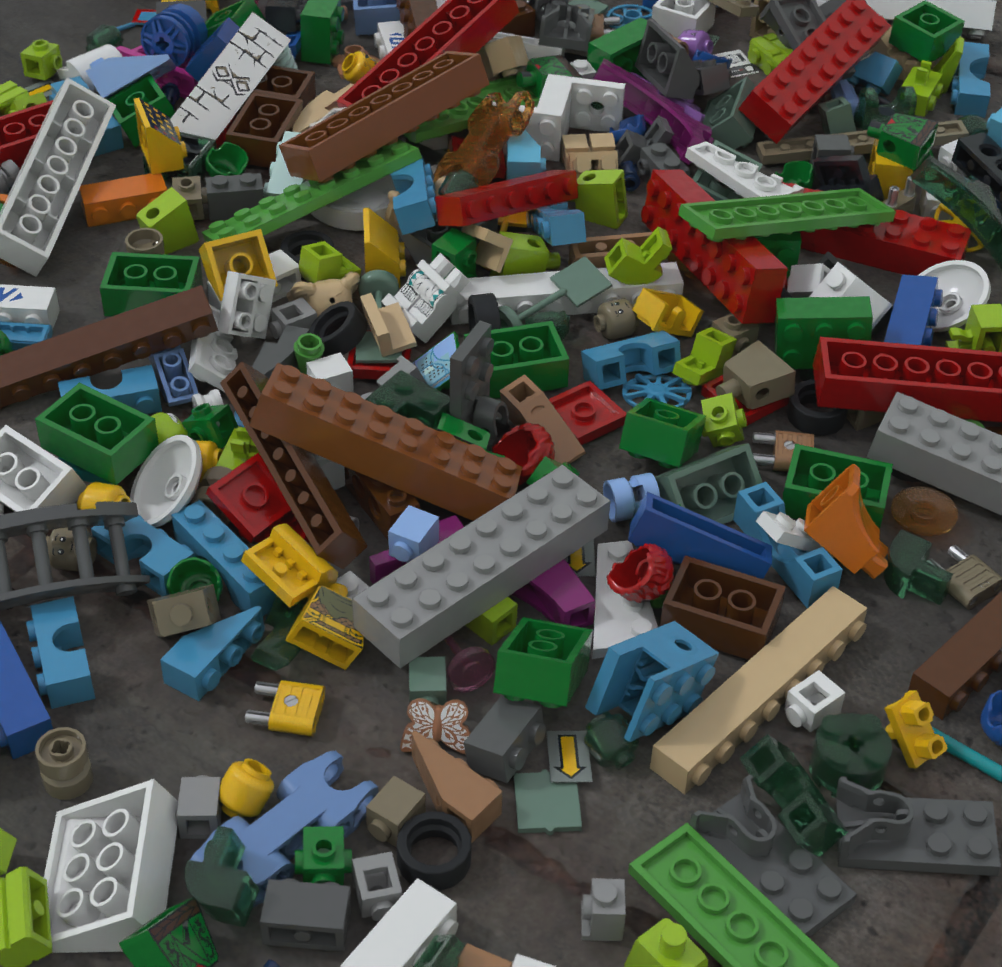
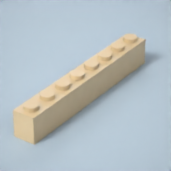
[650,586,867,795]

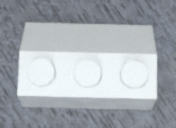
[0,425,87,512]

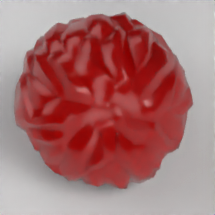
[491,423,555,485]
[607,543,674,603]

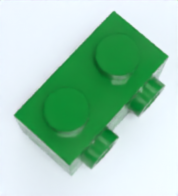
[432,228,477,279]

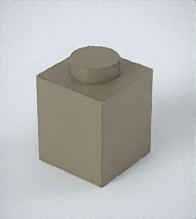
[366,776,426,847]

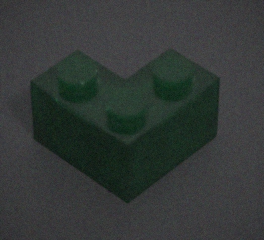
[364,370,450,430]

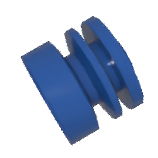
[141,3,208,67]

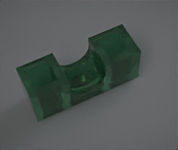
[739,734,848,857]

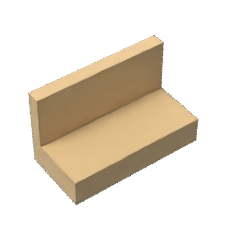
[461,224,513,273]
[360,293,417,357]

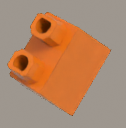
[804,464,888,579]

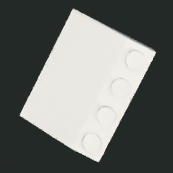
[44,779,178,953]

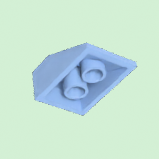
[86,54,177,100]

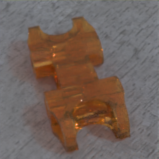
[434,90,535,194]

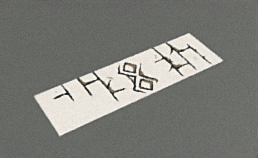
[170,12,291,146]

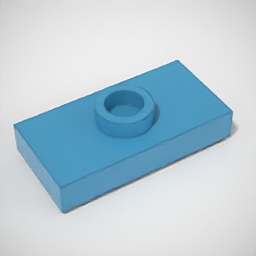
[0,322,53,351]

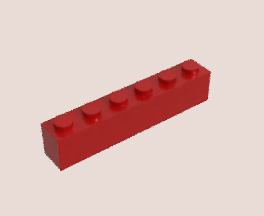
[435,170,578,227]

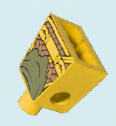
[285,583,363,670]

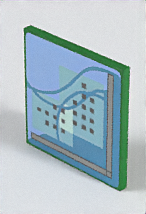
[412,331,459,407]

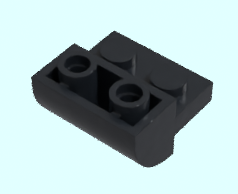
[813,155,885,202]

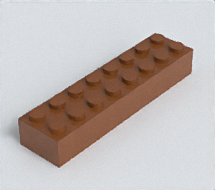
[279,51,489,183]
[249,363,522,521]

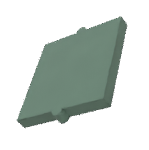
[513,769,582,835]

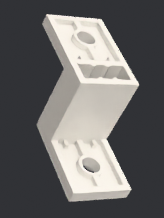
[482,74,626,161]

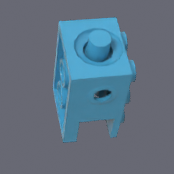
[585,621,719,742]

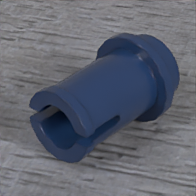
[161,83,181,109]
[621,161,640,192]

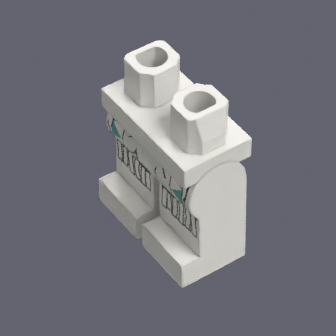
[381,253,470,343]

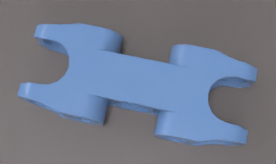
[188,750,379,916]

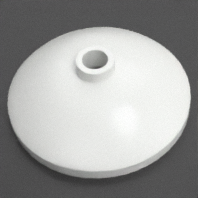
[918,260,991,332]
[130,435,203,528]

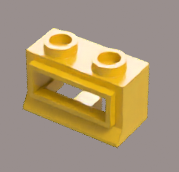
[632,288,704,337]

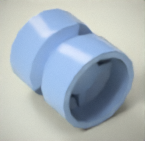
[603,473,660,522]

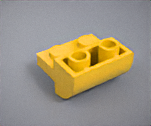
[241,524,338,607]

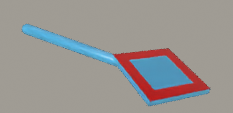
[94,9,157,39]

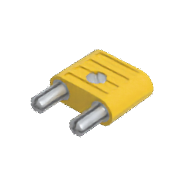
[245,680,325,737]

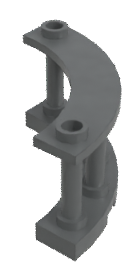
[0,502,150,611]

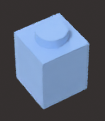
[388,505,439,563]

